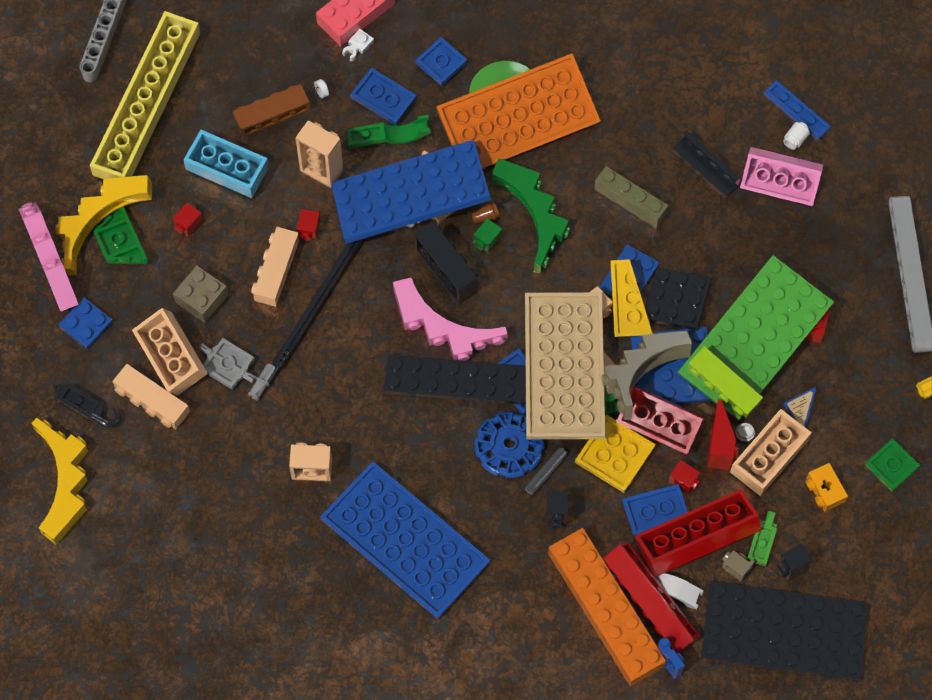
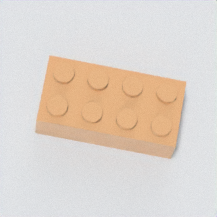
[296,121,343,188]
[132,308,208,396]
[730,409,811,496]

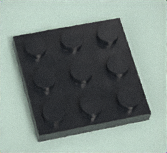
[645,267,712,331]

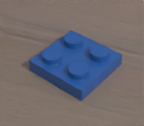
[415,37,467,86]
[58,298,113,350]

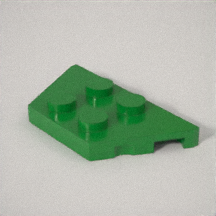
[93,206,148,264]

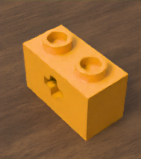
[806,463,848,512]

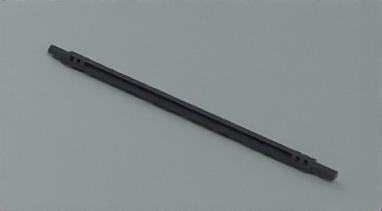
[268,239,363,384]

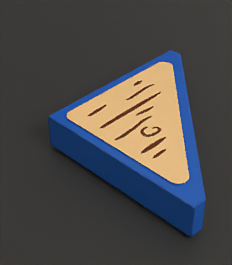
[783,387,816,428]

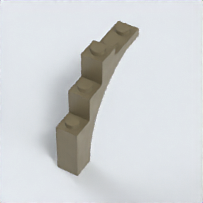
[601,331,692,420]

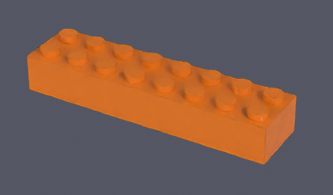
[548,528,666,687]

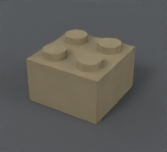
[173,265,228,323]

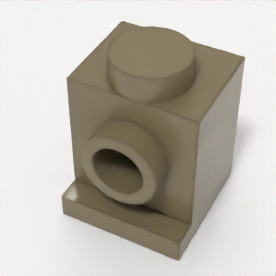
[722,550,755,582]

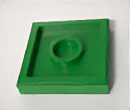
[865,438,920,492]

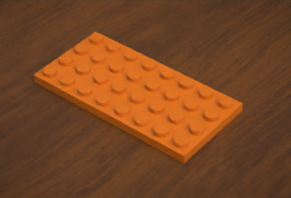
[436,53,601,169]

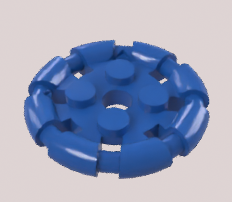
[474,411,545,478]

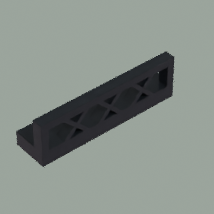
[672,130,740,199]

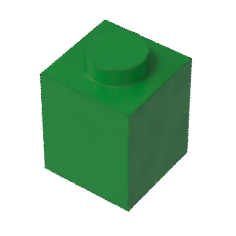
[473,219,502,253]

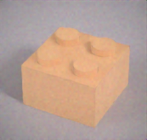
[289,443,332,481]

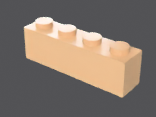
[251,227,299,307]
[113,364,190,429]

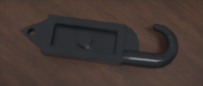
[53,383,120,428]

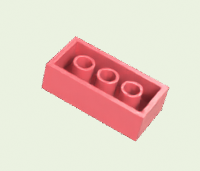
[316,0,395,47]

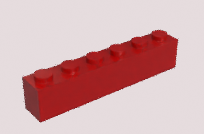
[603,541,700,653]

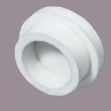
[735,423,755,442]

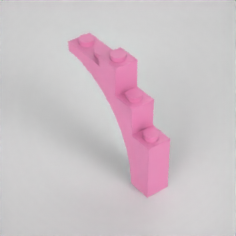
[19,202,78,311]
[393,278,507,361]

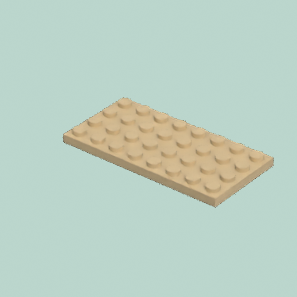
[525,292,605,439]

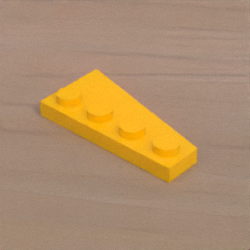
[611,259,653,337]

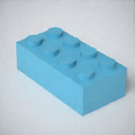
[184,130,269,198]

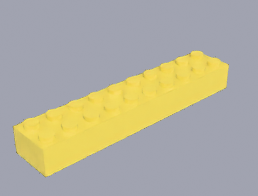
[90,11,200,179]

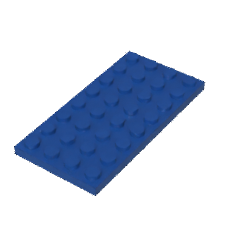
[331,139,491,244]
[320,461,490,619]

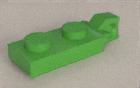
[747,511,777,566]

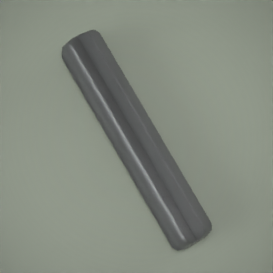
[525,447,567,495]

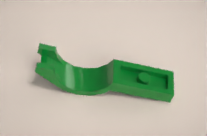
[347,115,431,149]

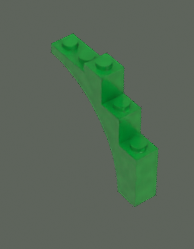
[491,158,571,273]

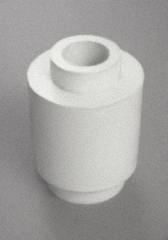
[783,122,810,150]

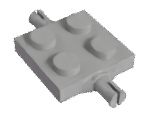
[199,338,256,390]

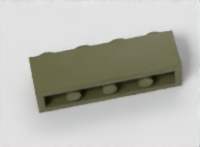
[594,166,668,229]

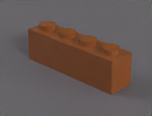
[233,84,310,138]

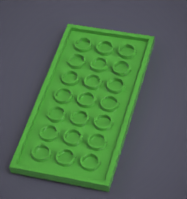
[677,255,834,421]

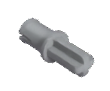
[248,363,275,401]

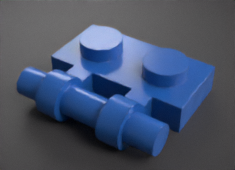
[658,638,685,680]

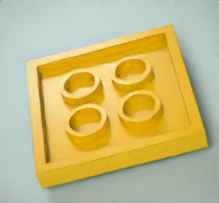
[575,414,656,493]

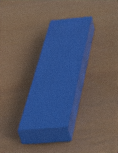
[764,80,831,141]

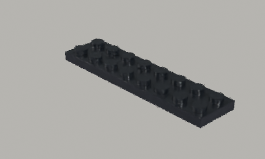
[383,355,526,405]

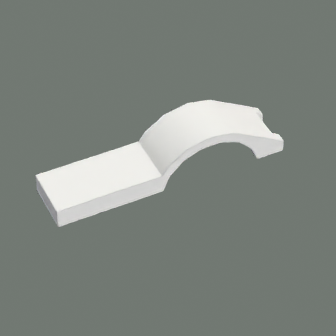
[613,573,703,610]

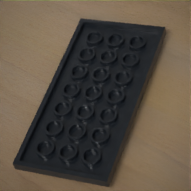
[701,581,868,682]

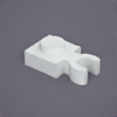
[343,29,374,62]

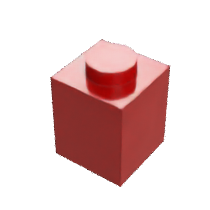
[172,203,203,237]
[297,209,320,240]
[668,460,701,494]

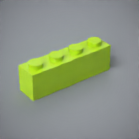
[688,346,763,418]

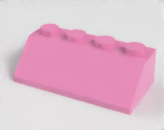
[740,147,823,206]

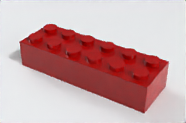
[635,489,761,577]

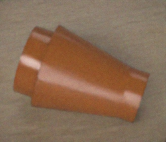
[471,203,500,224]

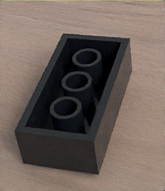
[414,221,478,305]

